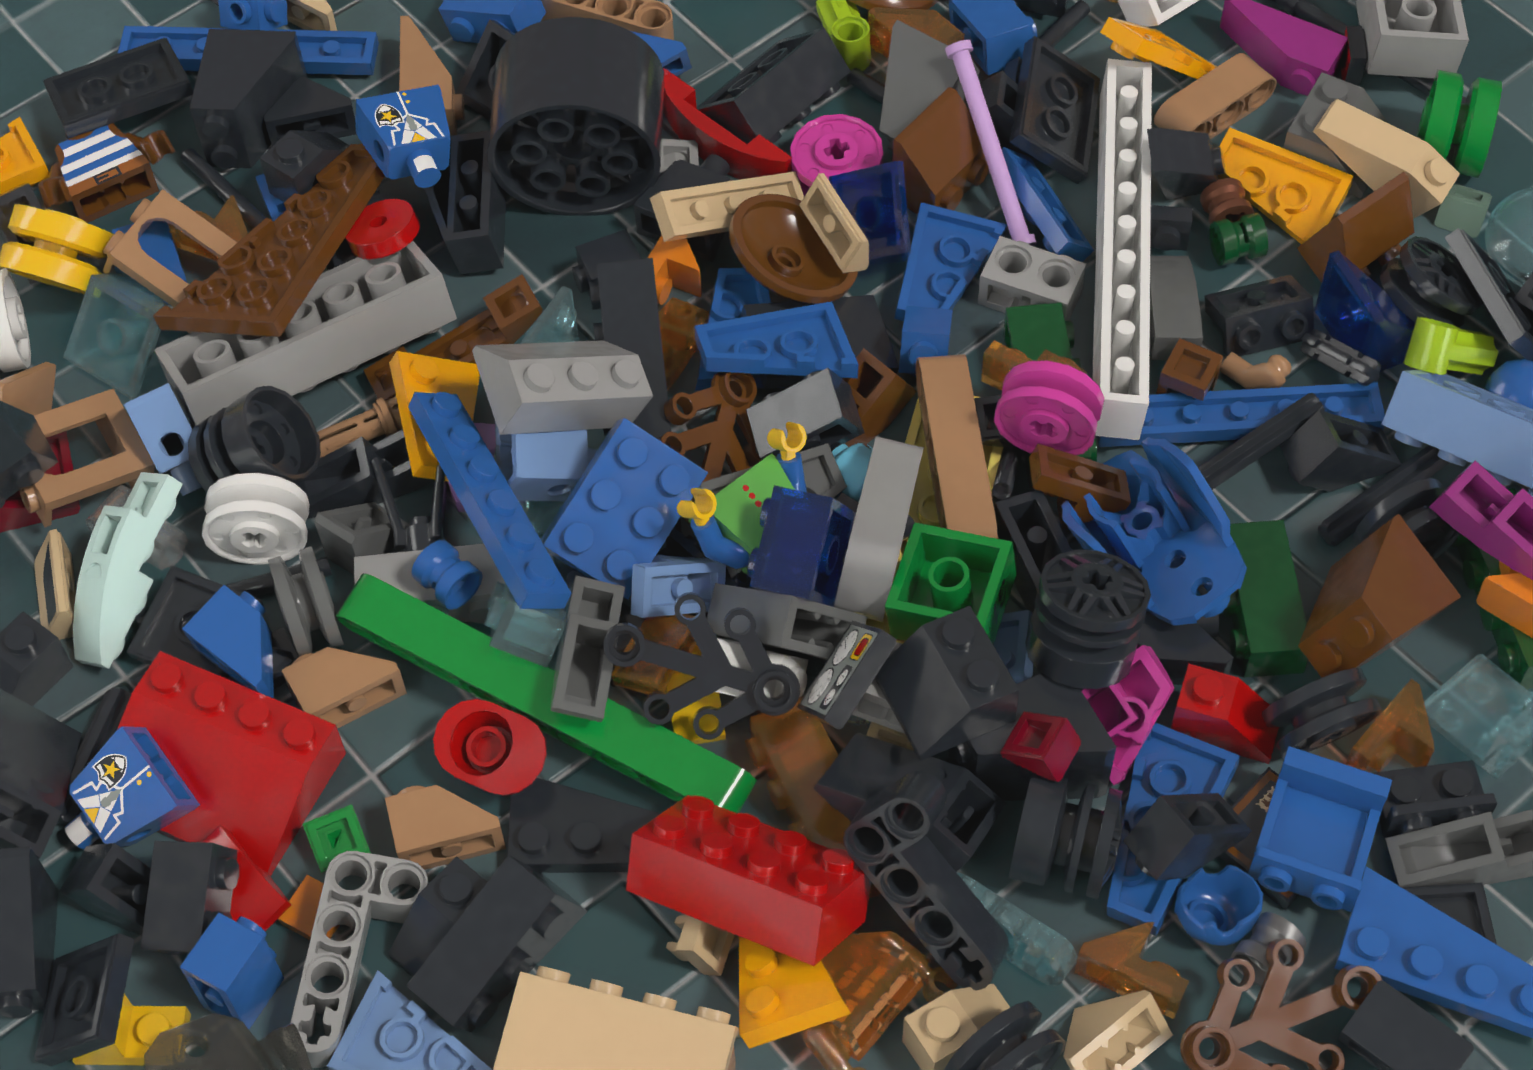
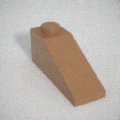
[399,15,465,136]

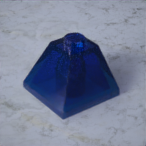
[1314,251,1415,372]

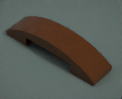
[364,274,543,400]

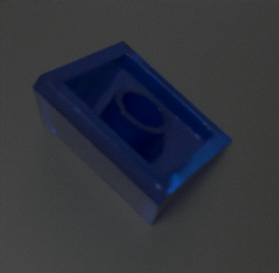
[829,161,911,264]

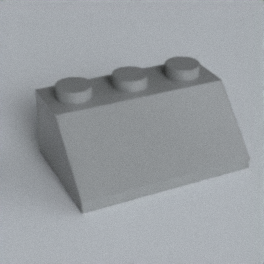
[472,341,653,435]

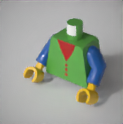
[676,422,812,582]

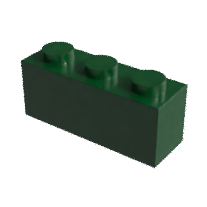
[1223,520,1308,678]

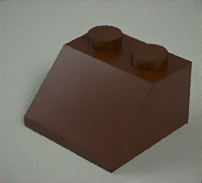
[891,86,989,214]
[1297,172,1415,293]

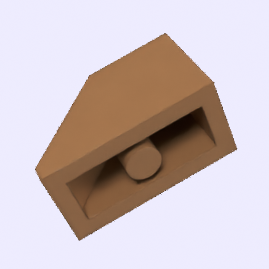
[281,647,407,729]
[385,785,506,870]

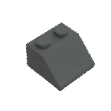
[1283,72,1389,199]

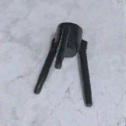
[371,458,448,552]

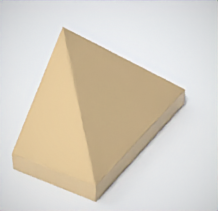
[1063,990,1173,1070]

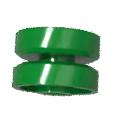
[1417,70,1502,178]

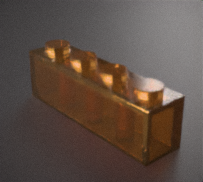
[745,695,881,899]

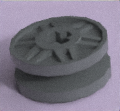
[268,546,344,657]

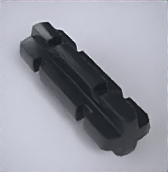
[1300,329,1381,386]

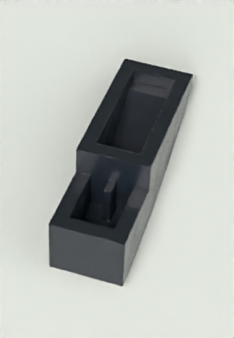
[296,430,435,518]

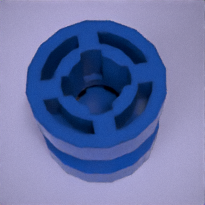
[411,540,483,610]

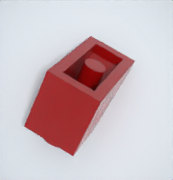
[1171,664,1279,764]

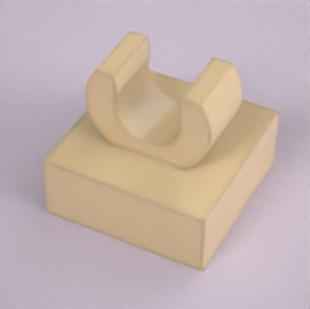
[666,914,735,976]

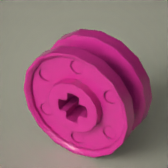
[790,114,883,211]
[994,361,1104,455]

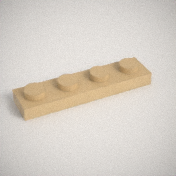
[650,171,804,242]

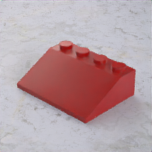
[117,651,346,877]

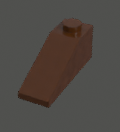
[831,348,917,452]

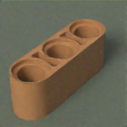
[1154,53,1277,140]

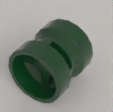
[1209,213,1268,266]

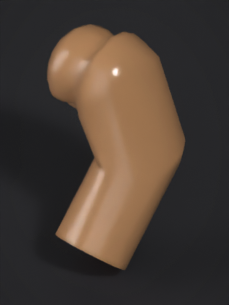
[1220,352,1291,389]

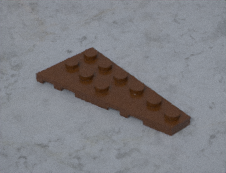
[153,144,385,337]

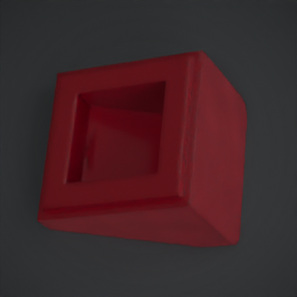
[1000,711,1081,782]

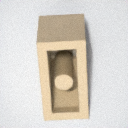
[902,984,1010,1070]

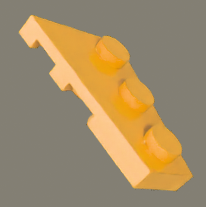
[1100,17,1217,79]
[1218,127,1354,244]
[739,936,851,1049]

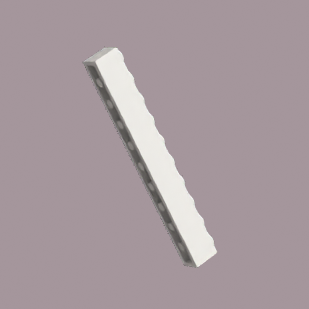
[1093,59,1152,440]

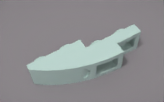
[73,472,183,669]

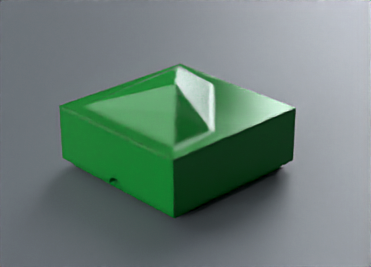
[303,804,371,873]

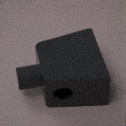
[634,154,732,262]

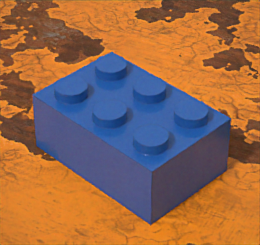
[541,418,708,600]

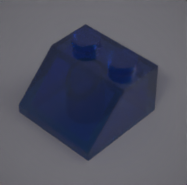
[747,485,856,607]

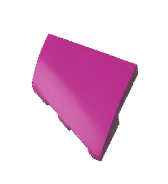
[1082,645,1174,785]

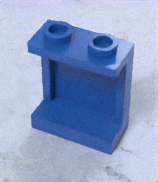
[1248,746,1392,912]

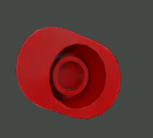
[433,699,547,796]

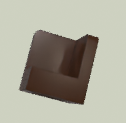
[1156,338,1223,401]

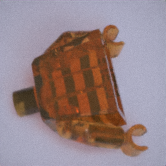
[800,931,957,1070]

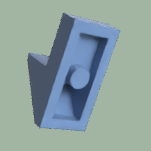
[631,555,726,618]

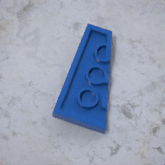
[1107,723,1240,936]
[1334,866,1533,1038]

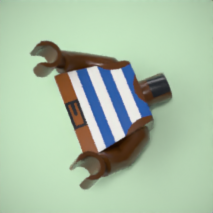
[38,123,176,223]

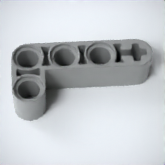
[834,436,924,622]
[290,851,428,1068]

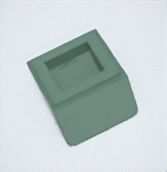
[1434,183,1492,238]

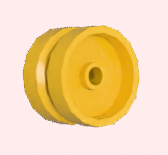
[0,204,114,296]

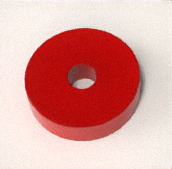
[345,199,420,259]

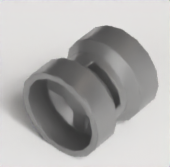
[1231,912,1307,987]

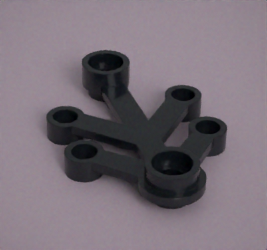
[604,592,800,740]

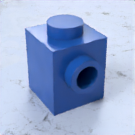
[218,0,288,31]
[899,306,953,377]

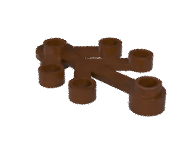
[657,372,762,525]
[1180,938,1382,1070]

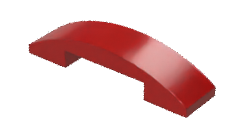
[663,68,792,180]

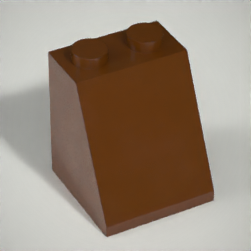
[1298,514,1461,678]

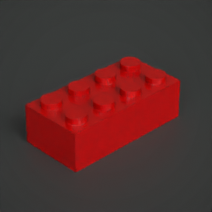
[626,795,871,966]

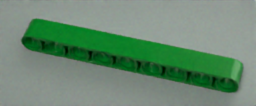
[336,573,756,813]

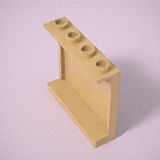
[493,966,740,1070]

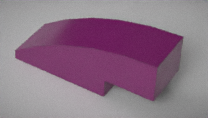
[1429,460,1533,580]

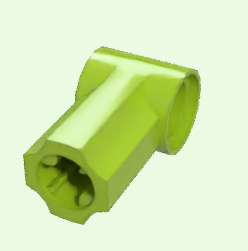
[816,0,871,71]
[1403,317,1498,375]

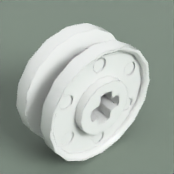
[202,473,310,565]

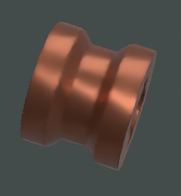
[1200,178,1254,224]

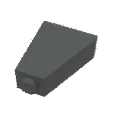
[879,20,980,152]
[707,583,867,660]

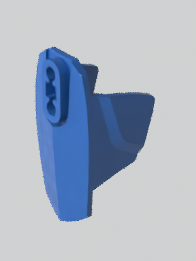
[1060,437,1247,626]

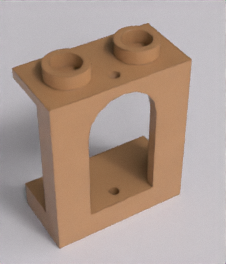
[102,189,238,333]
[19,388,155,528]

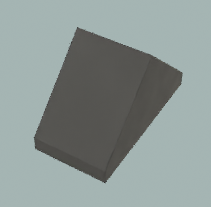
[314,502,409,575]

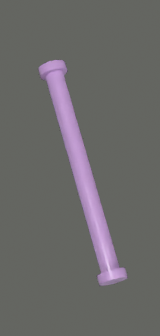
[945,40,1037,246]

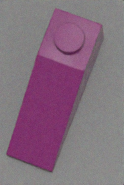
[1220,0,1348,96]

